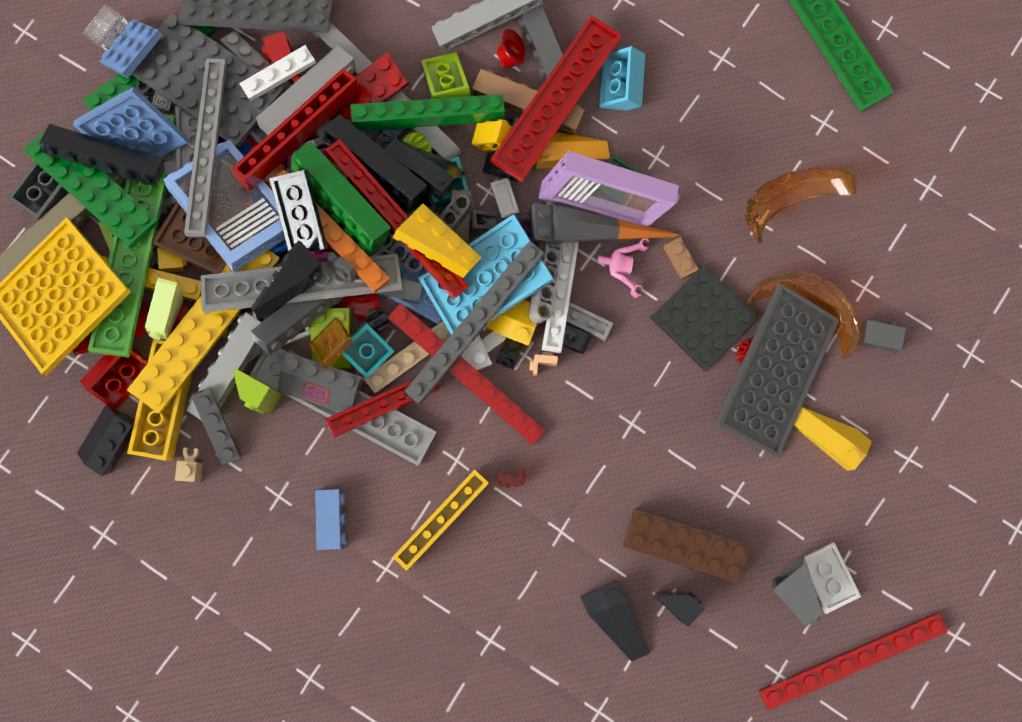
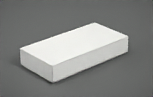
[490,178,520,219]

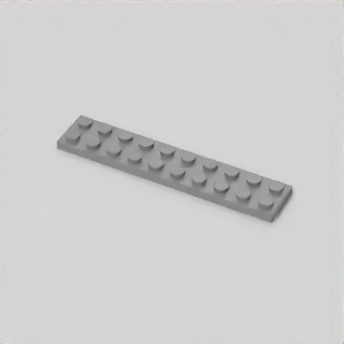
[201,253,402,313]
[249,349,437,466]

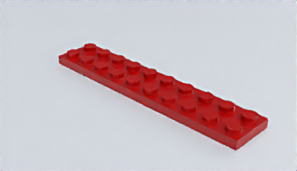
[490,15,622,182]

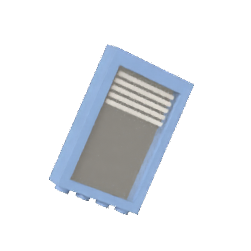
[163,139,285,272]

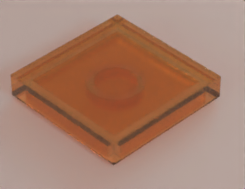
[309,317,353,370]

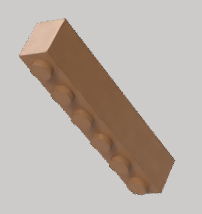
[472,69,584,135]

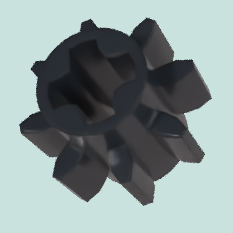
[366,309,389,333]

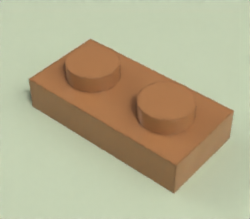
[663,237,699,279]

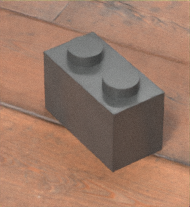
[858,318,906,353]

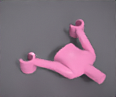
[597,238,650,298]

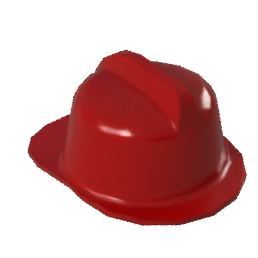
[497,29,525,68]

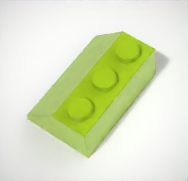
[233,368,282,414]

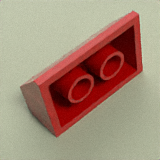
[80,347,148,409]

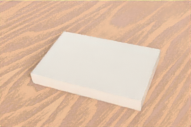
[804,542,861,614]

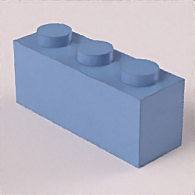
[315,489,346,550]

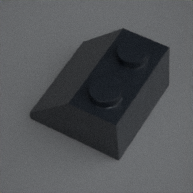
[653,592,704,627]

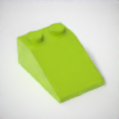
[421,52,470,99]
[310,308,353,369]

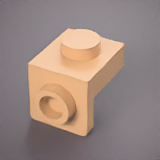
[529,352,558,376]

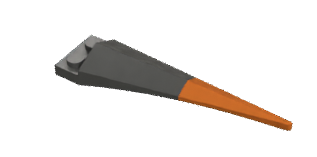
[532,203,678,244]

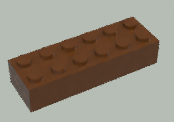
[623,509,750,584]

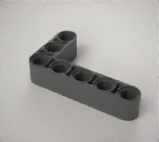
[381,194,474,273]

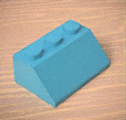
[599,46,645,111]

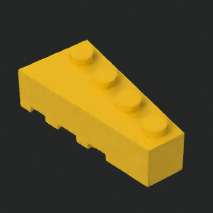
[392,204,482,278]

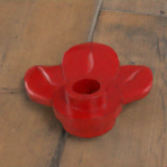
[341,293,380,321]

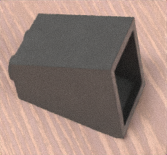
[772,555,822,627]

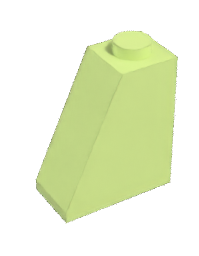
[145,278,184,340]

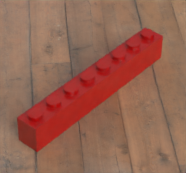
[231,68,359,192]

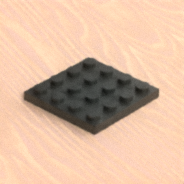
[651,265,759,371]

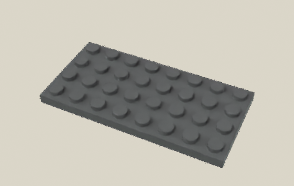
[179,0,334,33]
[131,13,285,148]
[715,284,839,458]

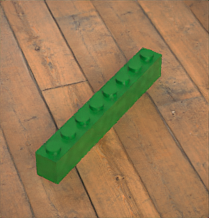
[350,94,505,131]

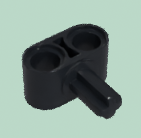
[562,325,592,354]

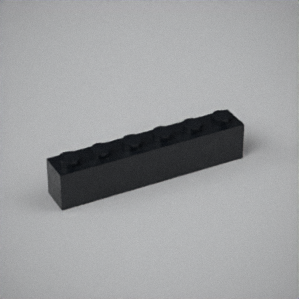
[323,114,427,209]
[40,124,165,187]

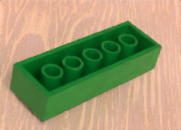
[290,142,391,256]

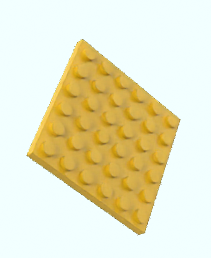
[0,217,131,376]

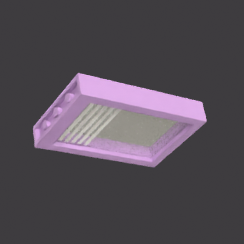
[539,151,680,226]

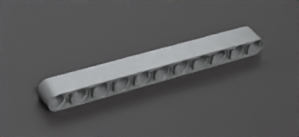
[311,22,461,160]

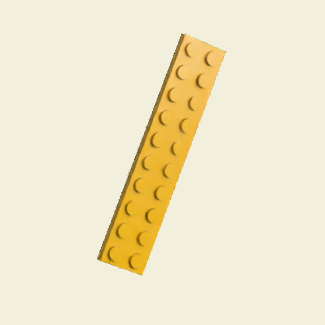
[127,236,281,414]

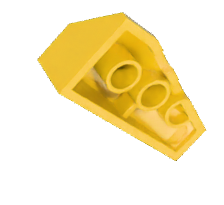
[486,300,542,346]
[793,407,872,471]

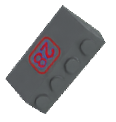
[278,352,364,412]

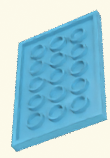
[419,214,555,335]

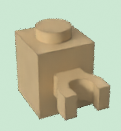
[175,448,203,482]

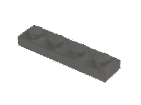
[191,387,241,465]

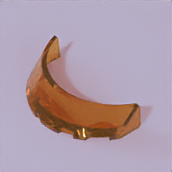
[745,167,857,243]
[744,271,860,359]

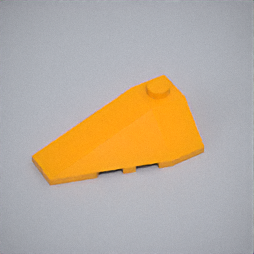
[536,132,610,169]

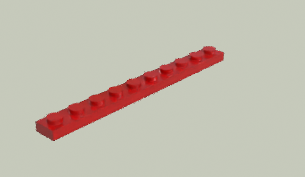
[324,139,469,300]
[387,303,546,445]
[758,613,948,711]

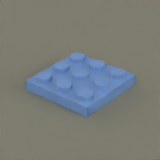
[99,20,163,78]

